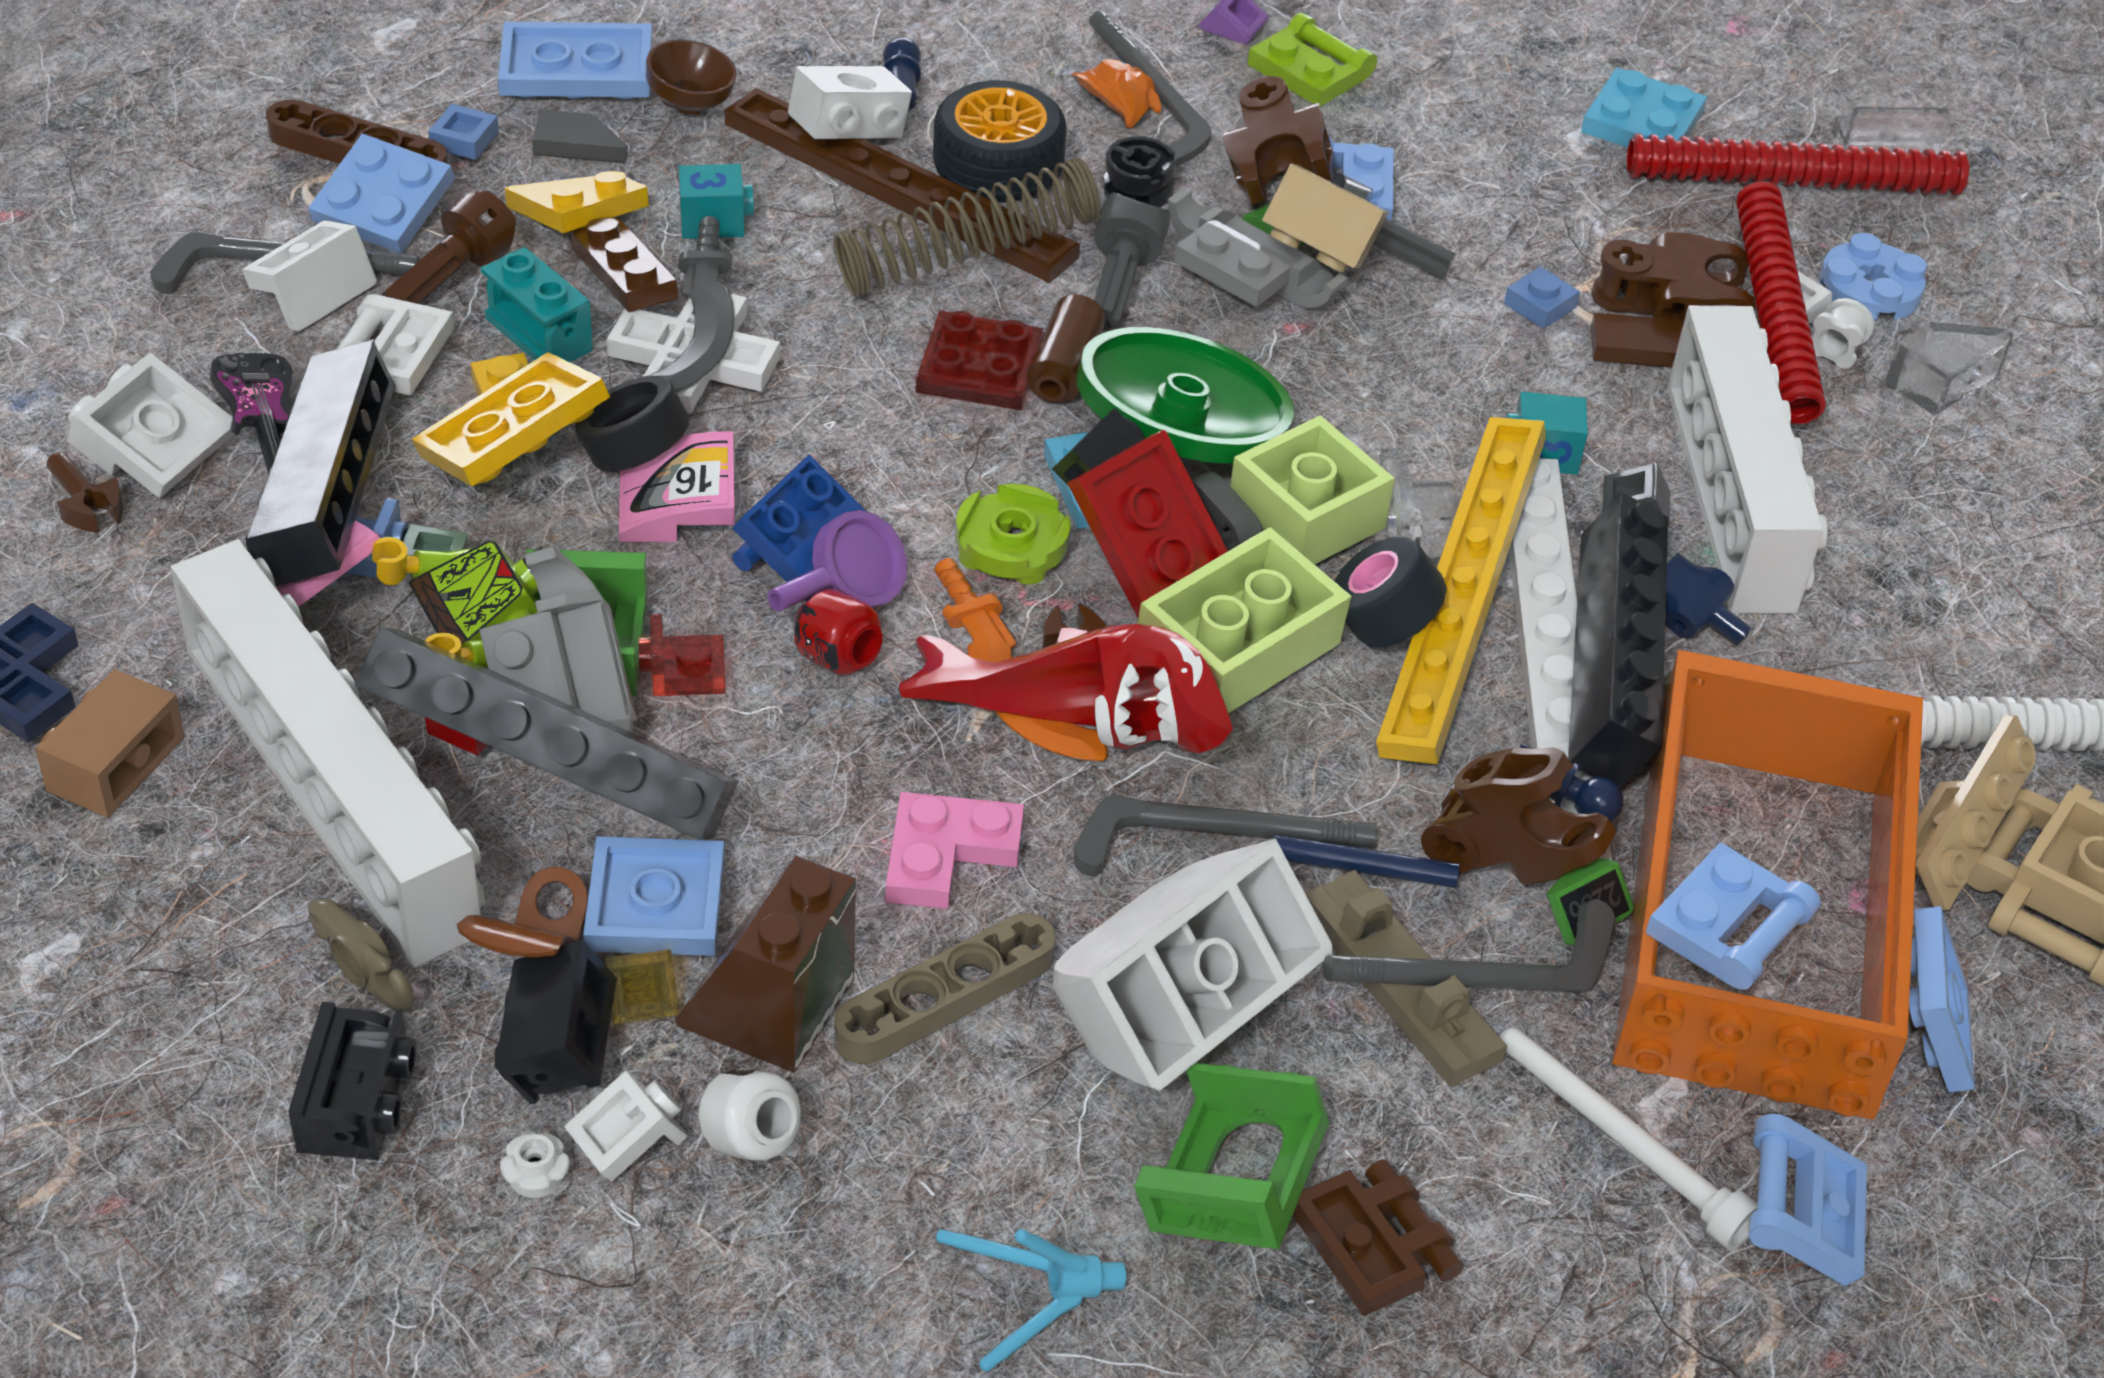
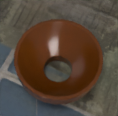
[645,39,737,115]

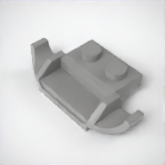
[1167,188,1348,309]
[479,546,637,791]

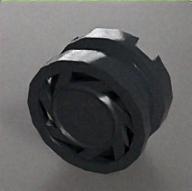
[1103,136,1176,208]

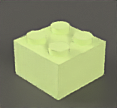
[1230,415,1395,565]

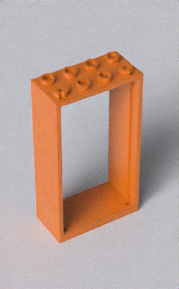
[1612,649,1923,1120]

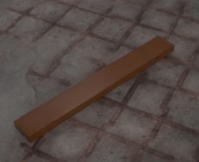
[724,88,1080,283]

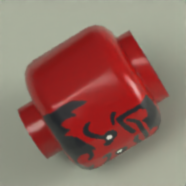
[794,589,883,675]

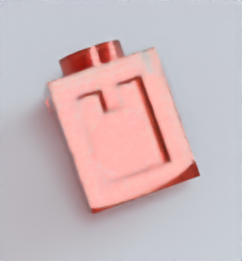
[639,613,726,696]

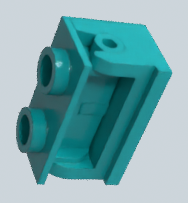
[480,247,593,362]

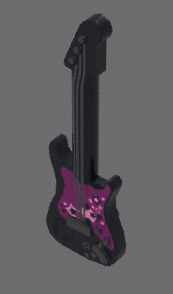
[209,353,292,474]

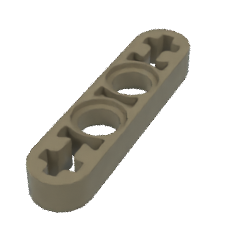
[834,913,1056,1064]

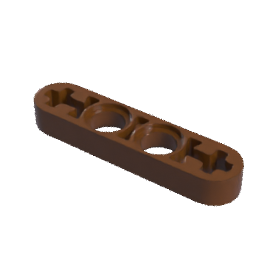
[266,99,448,164]

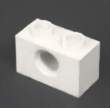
[788,66,912,139]

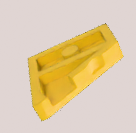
[505,171,649,233]

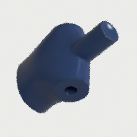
[1665,552,1752,646]

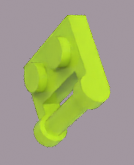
[1247,12,1377,107]

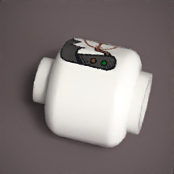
[698,1068,801,1161]

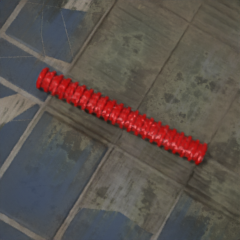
[1626,133,1970,196]

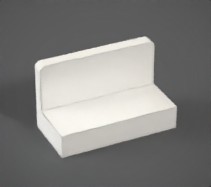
[242,220,377,331]

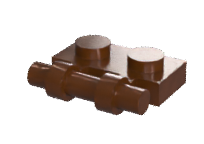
[1292,1159,1464,1317]

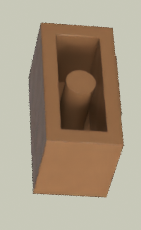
[35,669,185,818]

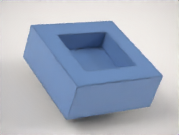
[428,103,499,160]
[1504,267,1580,329]

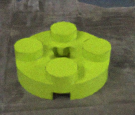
[955,483,1071,585]

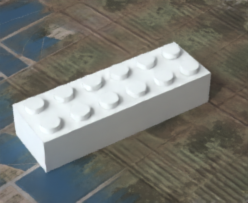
[1667,306,1828,613]

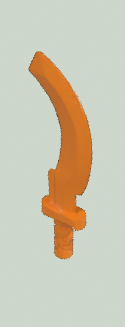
[934,558,1108,761]

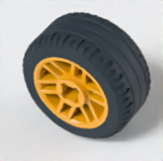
[933,80,1067,202]

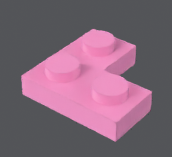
[885,792,1024,909]

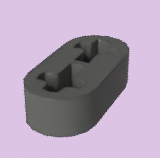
[1191,471,1263,551]

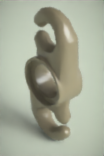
[308,897,414,1011]

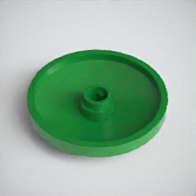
[1076,327,1294,464]

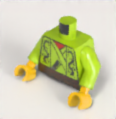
[372,537,544,669]

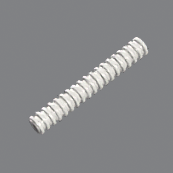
[1913,695,2104,751]

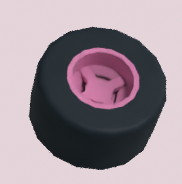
[1334,536,1447,648]

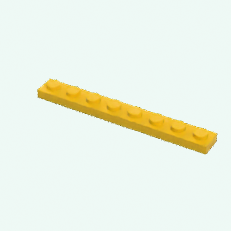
[1376,417,1546,765]

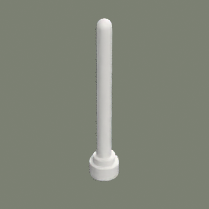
[1499,1027,1757,1251]

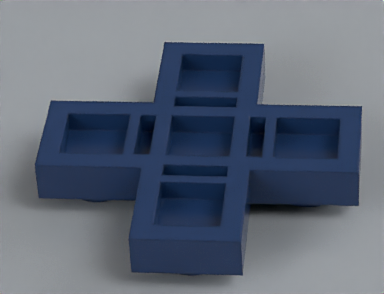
[0,603,79,743]

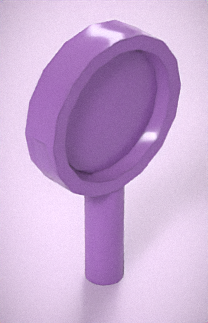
[767,510,907,612]

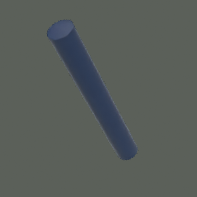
[1273,834,1459,888]

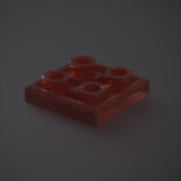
[915,311,1044,411]

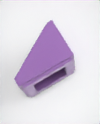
[1198,0,1269,45]

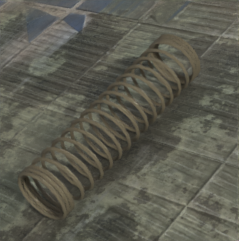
[834,157,1101,297]

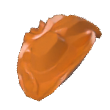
[1071,59,1161,128]

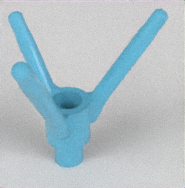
[936,1229,1126,1372]

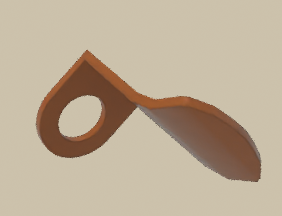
[457,867,589,958]

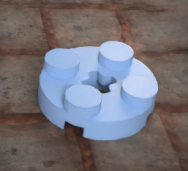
[1819,233,1927,321]

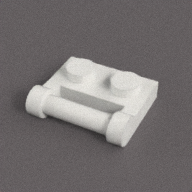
[337,294,454,396]

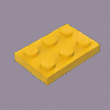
[412,352,610,487]

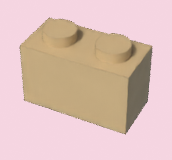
[1262,163,1389,273]

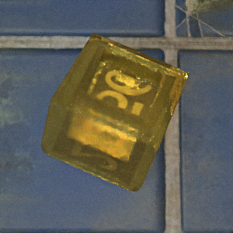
[604,950,679,1025]

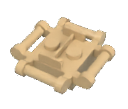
[1967,784,2104,987]

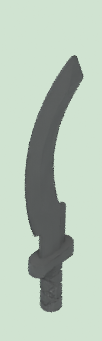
[649,216,734,392]

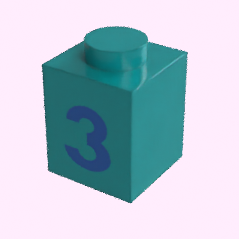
[678,164,754,239]
[1506,391,1588,475]

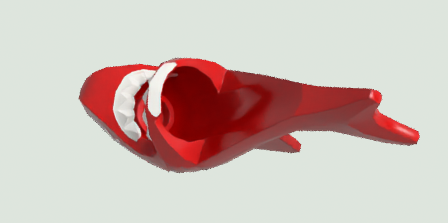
[898,624,1233,753]

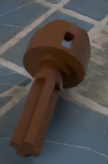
[382,190,516,304]

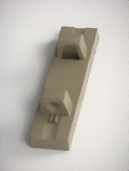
[1305,870,1507,1088]

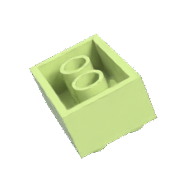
[1137,527,1352,714]

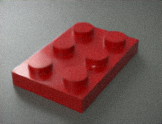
[1067,429,1228,618]

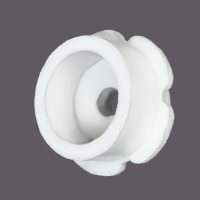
[500,1133,570,1198]

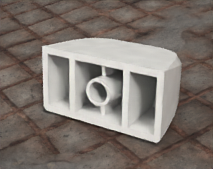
[1053,839,1332,1091]

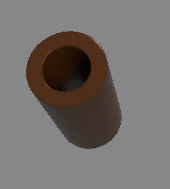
[1027,294,1106,404]

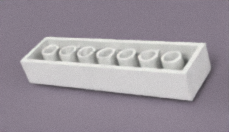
[170,539,486,968]

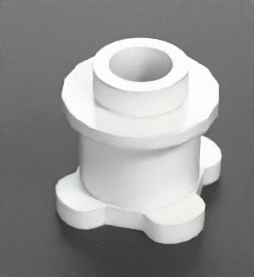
[1812,298,1875,369]

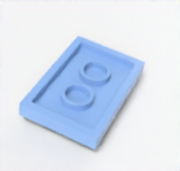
[498,22,652,99]

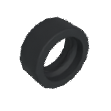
[575,376,689,472]

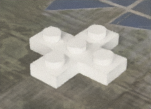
[607,294,780,414]

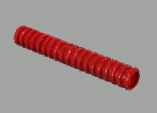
[1735,182,1826,425]

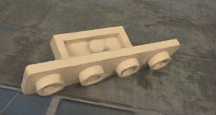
[1915,715,2036,910]

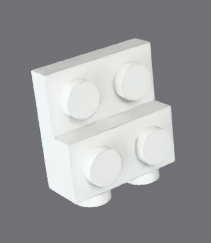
[67,353,234,499]

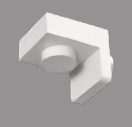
[564,1070,688,1181]

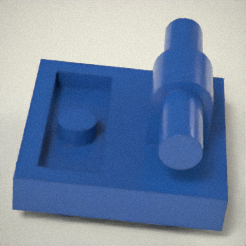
[732,454,867,602]

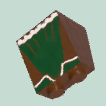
[676,856,856,1073]

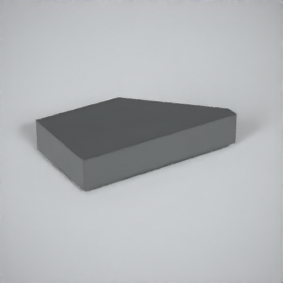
[532,110,627,163]

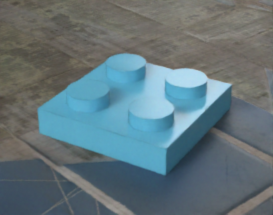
[1581,67,1707,147]

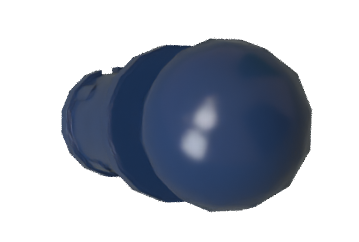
[882,37,921,111]
[1520,743,1623,822]

